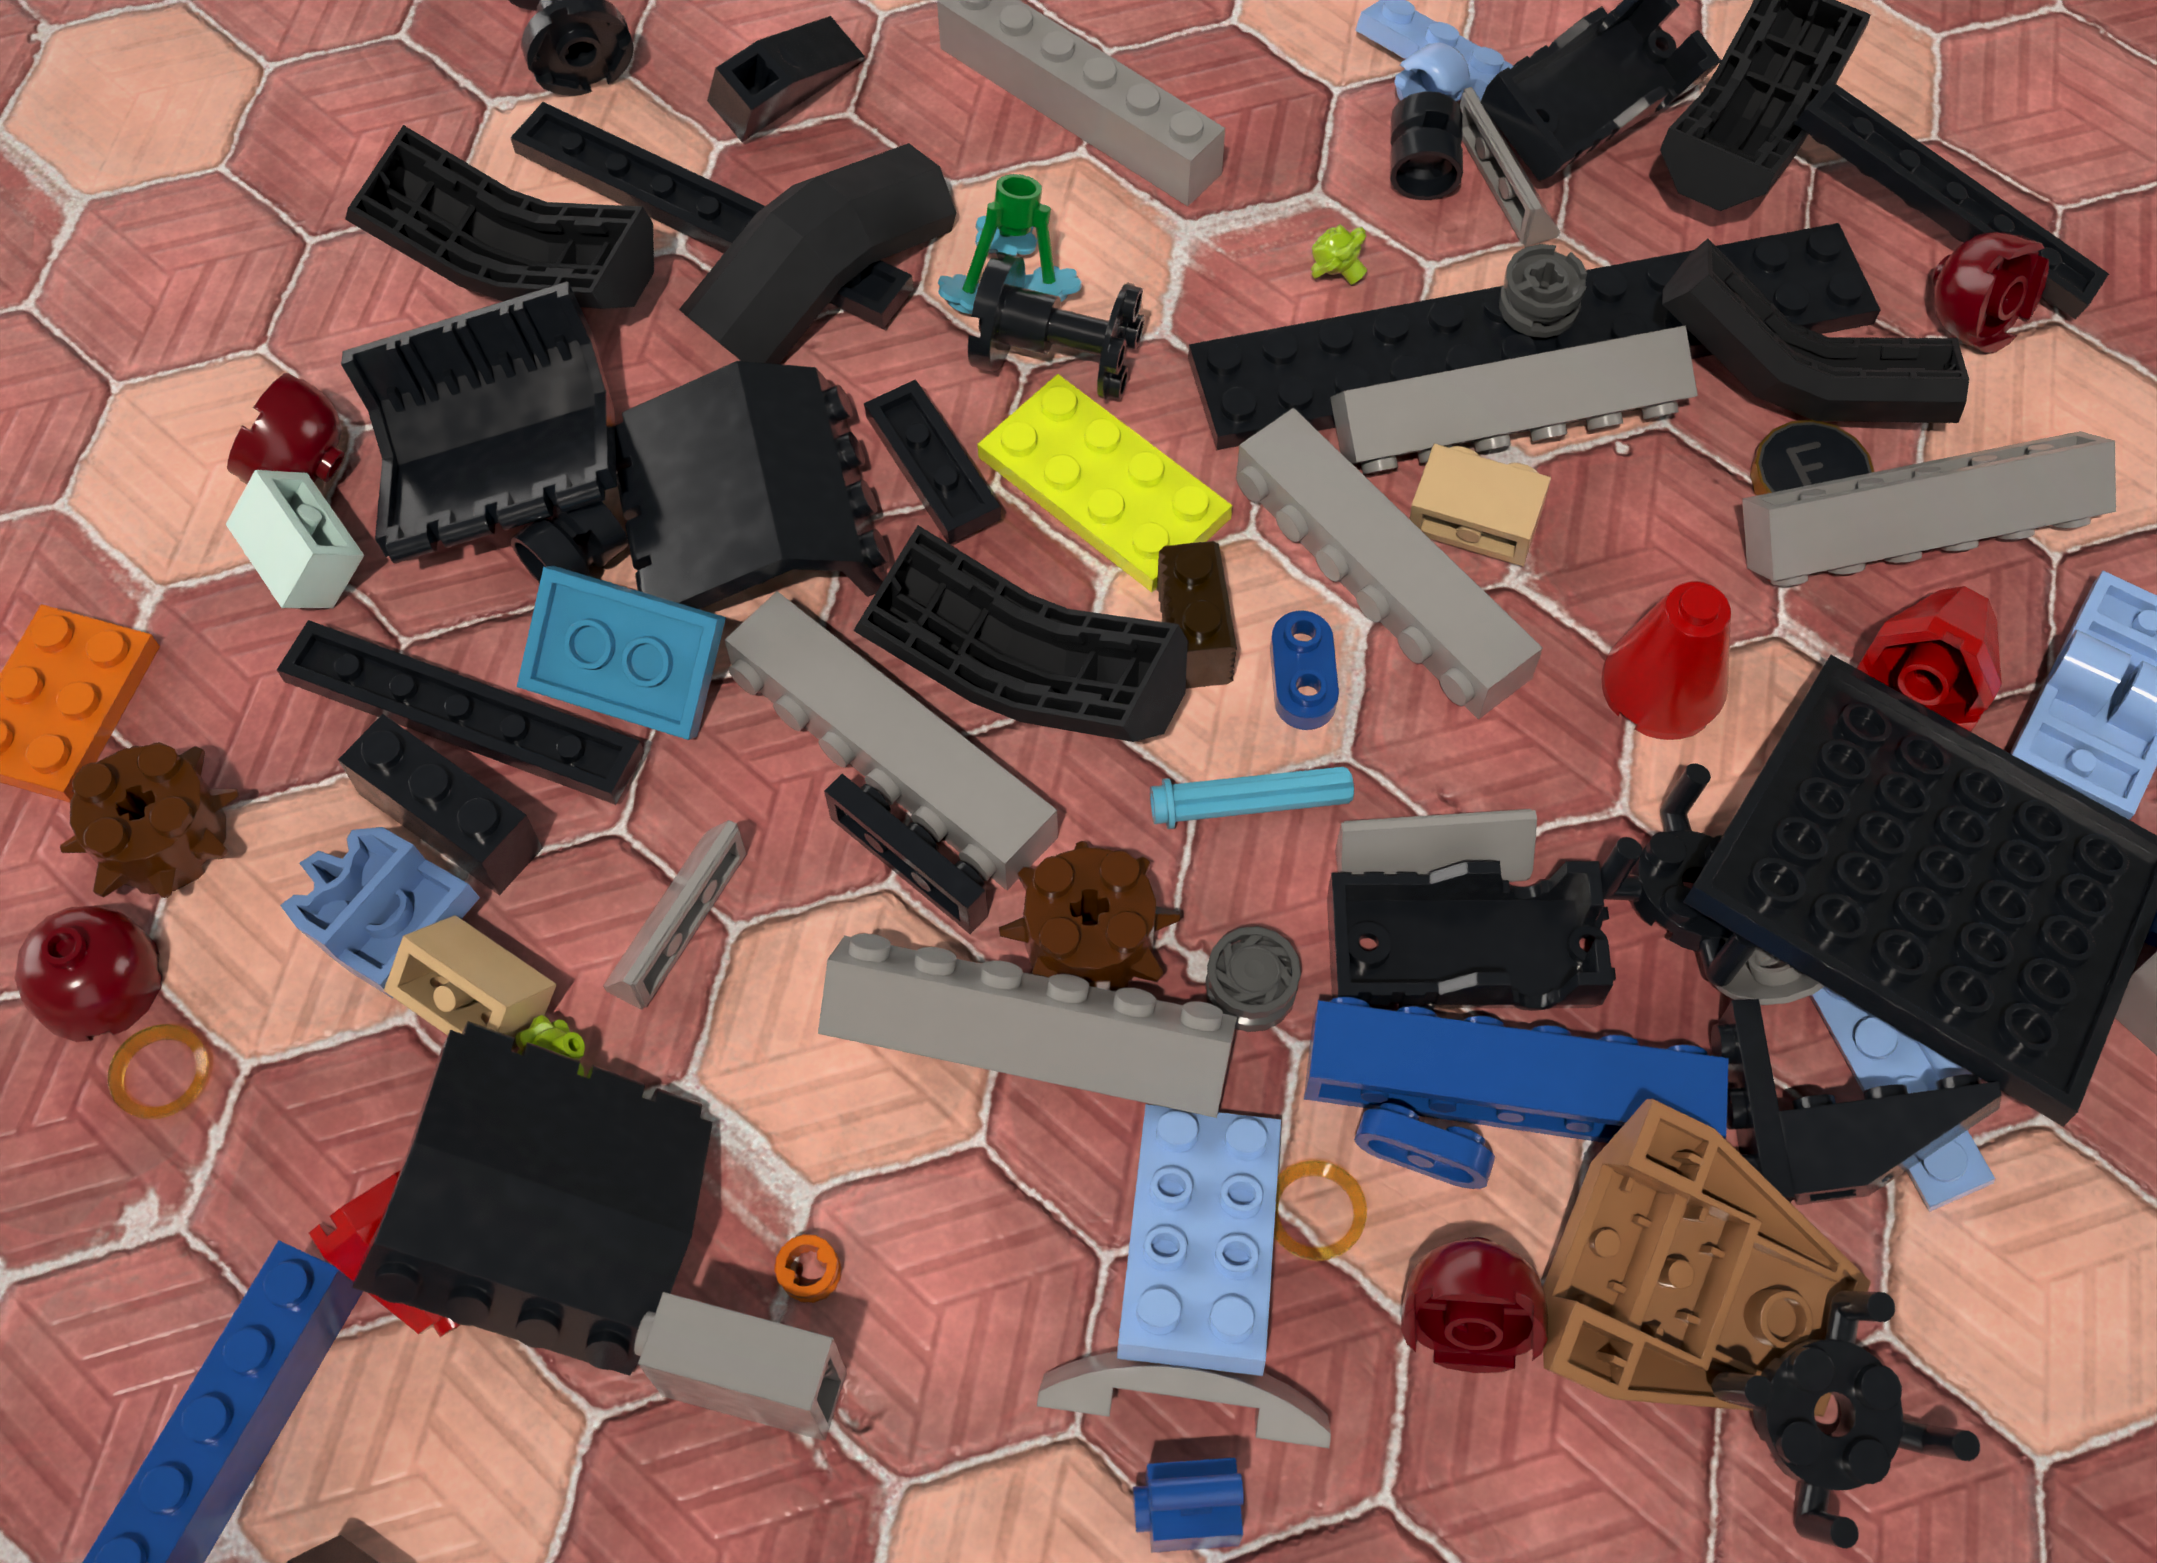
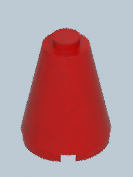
[1601,581,1731,740]

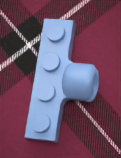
[1355,0,1513,102]
[1810,986,1995,1212]

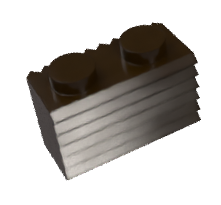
[1157,541,1237,689]

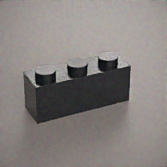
[338,714,543,895]

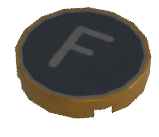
[1750,420,1875,495]

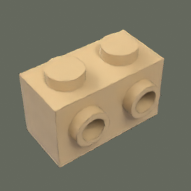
[1410,443,1551,567]
[384,915,557,1050]

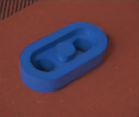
[1270,611,1339,730]
[1354,1103,1495,1189]

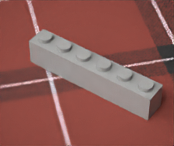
[937,0,1225,207]
[1330,325,1698,474]
[1236,408,1543,720]
[1742,431,2116,586]
[725,591,1058,890]
[818,933,1237,1118]

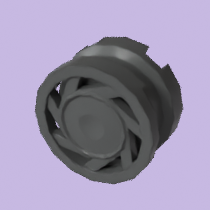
[1499,244,1587,338]
[1205,926,1301,1032]

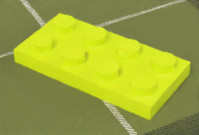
[977,374,1232,592]

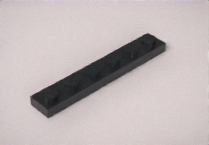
[1795,79,2109,319]
[277,620,644,805]

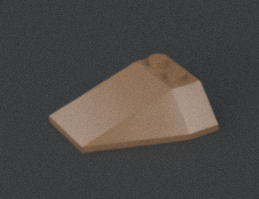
[1543,1099,1871,1417]

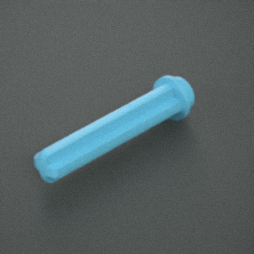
[1150,767,1354,829]

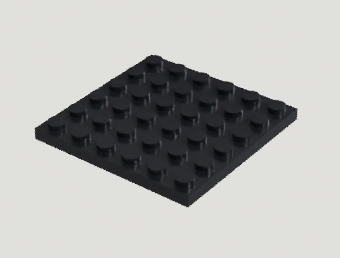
[1683,655,2157,1127]

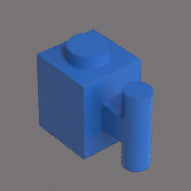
[1133,1457,1244,1553]

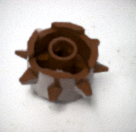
[60,742,239,898]
[999,841,1180,991]

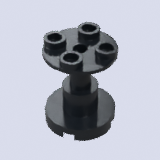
[508,0,634,96]
[968,252,1145,400]

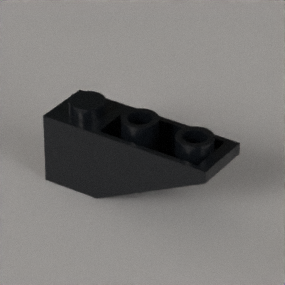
[707,16,865,142]
[1779,1074,2002,1205]

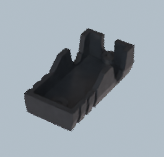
[1480,0,1722,181]
[1327,861,1616,1011]

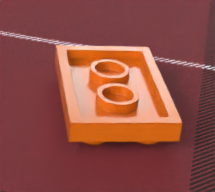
[0,604,160,802]

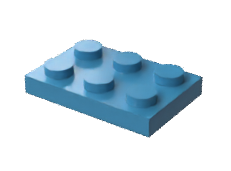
[517,566,726,740]

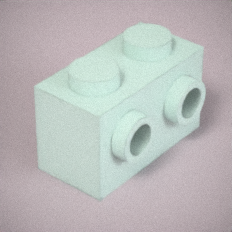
[226,470,364,609]

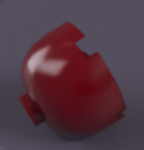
[1933,232,2049,352]
[227,373,345,484]
[15,905,162,1042]
[1401,1237,1548,1373]

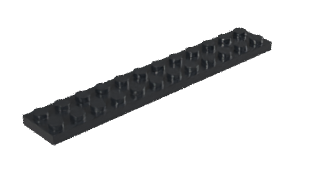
[1188,223,1881,450]

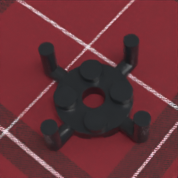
[1600,763,1758,987]
[1712,1291,1980,1549]

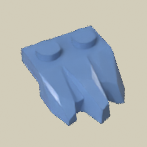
[280,827,480,998]

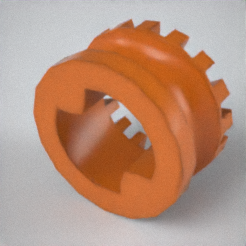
[775,1234,842,1303]

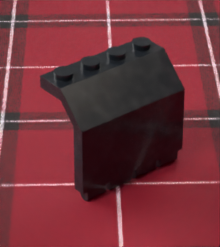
[341,281,617,564]
[615,361,890,609]
[352,1021,713,1376]

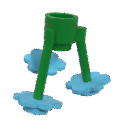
[938,174,1082,314]

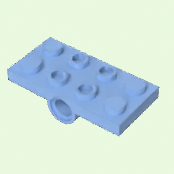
[2010,571,2157,820]
[1117,1104,1281,1376]

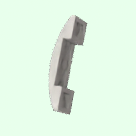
[1037,1351,1331,1448]

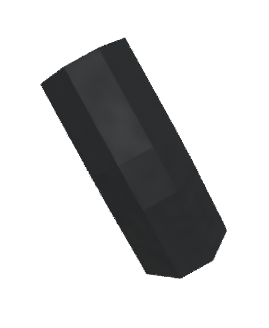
[1660,0,1871,211]
[345,125,654,309]
[679,143,956,364]
[1662,238,1969,423]
[853,525,1188,742]

